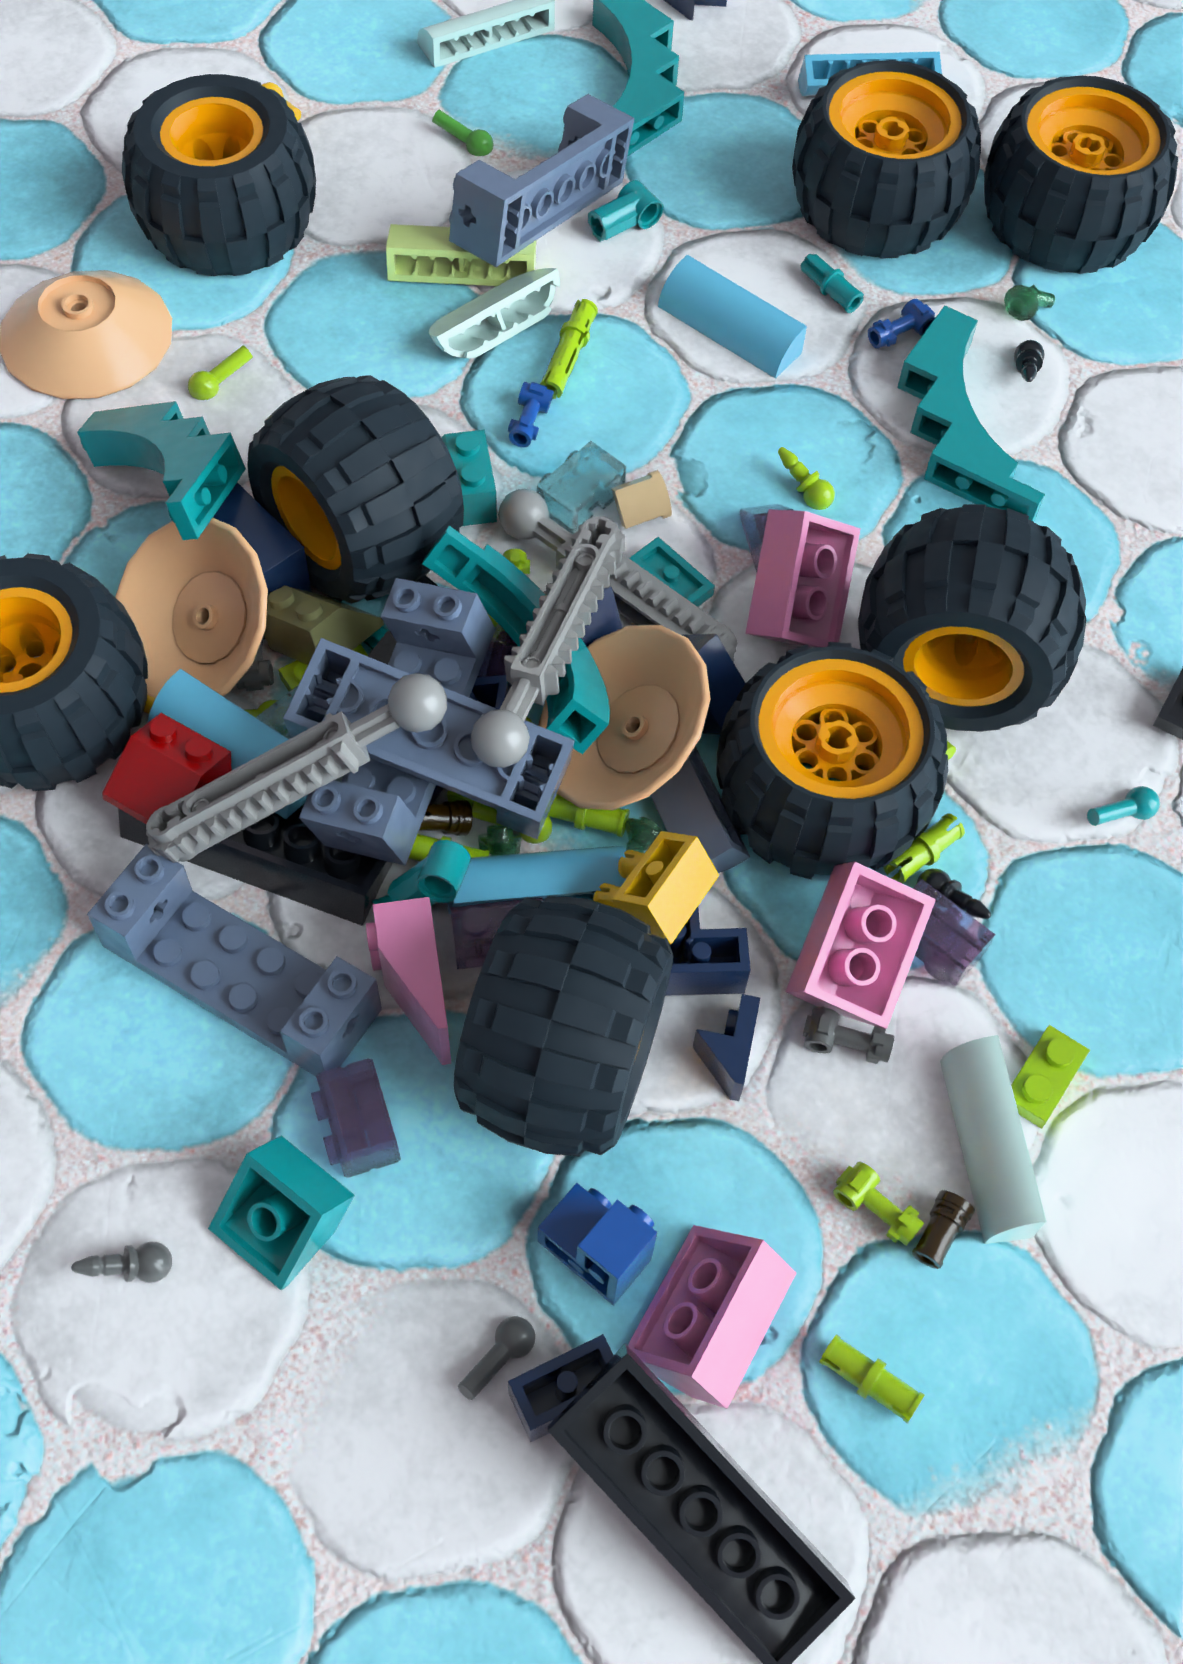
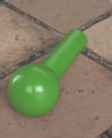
[432,110,494,156]

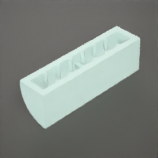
[417,0,555,68]
[940,1035,1047,1244]

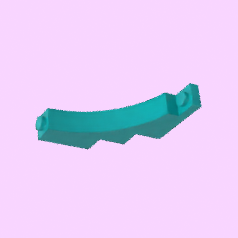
[592,0,685,157]
[897,305,1045,522]
[77,401,246,540]

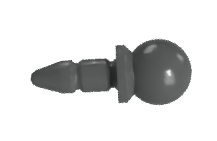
[71,1242,172,1283]

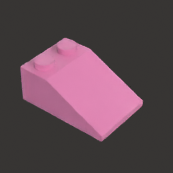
[366,897,452,1065]

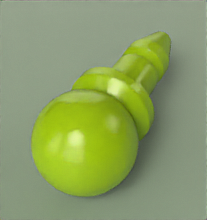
[778,447,835,510]

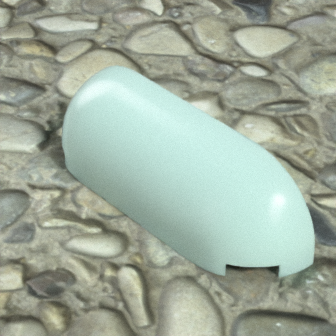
[429,268,560,359]

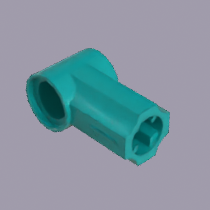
[588,180,664,242]
[387,840,471,906]

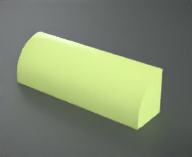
[386,224,536,286]

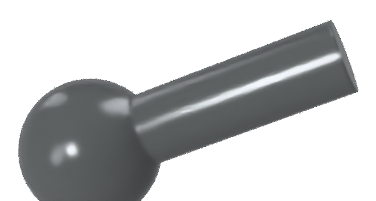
[458,1316,535,1400]

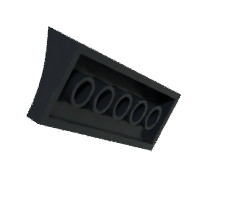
[118,803,393,926]
[548,1343,856,1664]

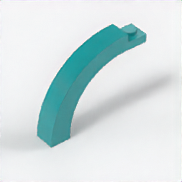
[422,526,610,754]

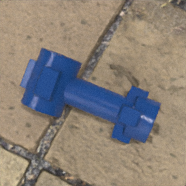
[868,299,936,349]
[508,382,554,447]

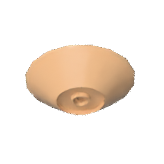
[0,270,172,399]
[115,518,268,698]
[538,625,711,810]

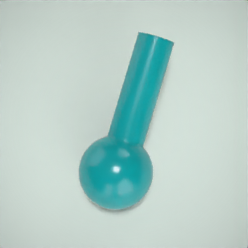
[1087,786,1160,826]

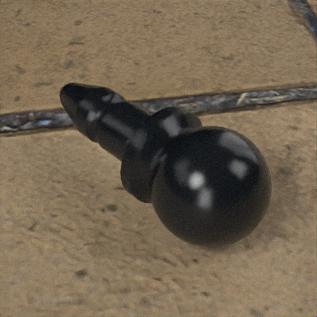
[1014,340,1045,382]
[916,868,991,919]

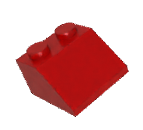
[102,713,232,824]

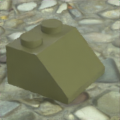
[264,585,384,665]

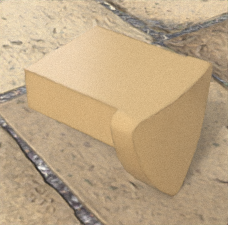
[611,470,672,529]

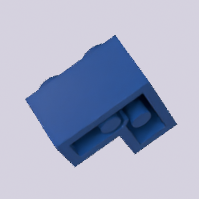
[537,1183,657,1306]

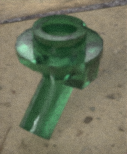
[1004,284,1055,321]
[625,817,662,853]
[478,825,522,856]

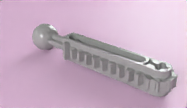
[498,489,737,661]
[470,516,625,768]
[146,673,447,863]

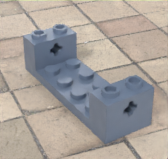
[449,94,634,267]
[299,578,495,866]
[283,638,575,839]
[87,844,382,1084]

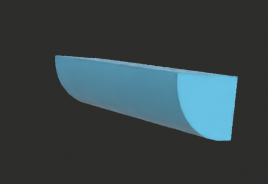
[798,52,942,96]
[658,255,807,379]
[148,669,308,819]
[448,846,626,914]

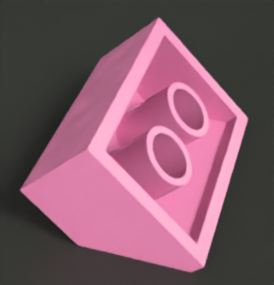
[745,509,861,648]
[785,862,936,1029]
[628,1225,796,1409]

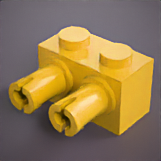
[593,831,719,944]

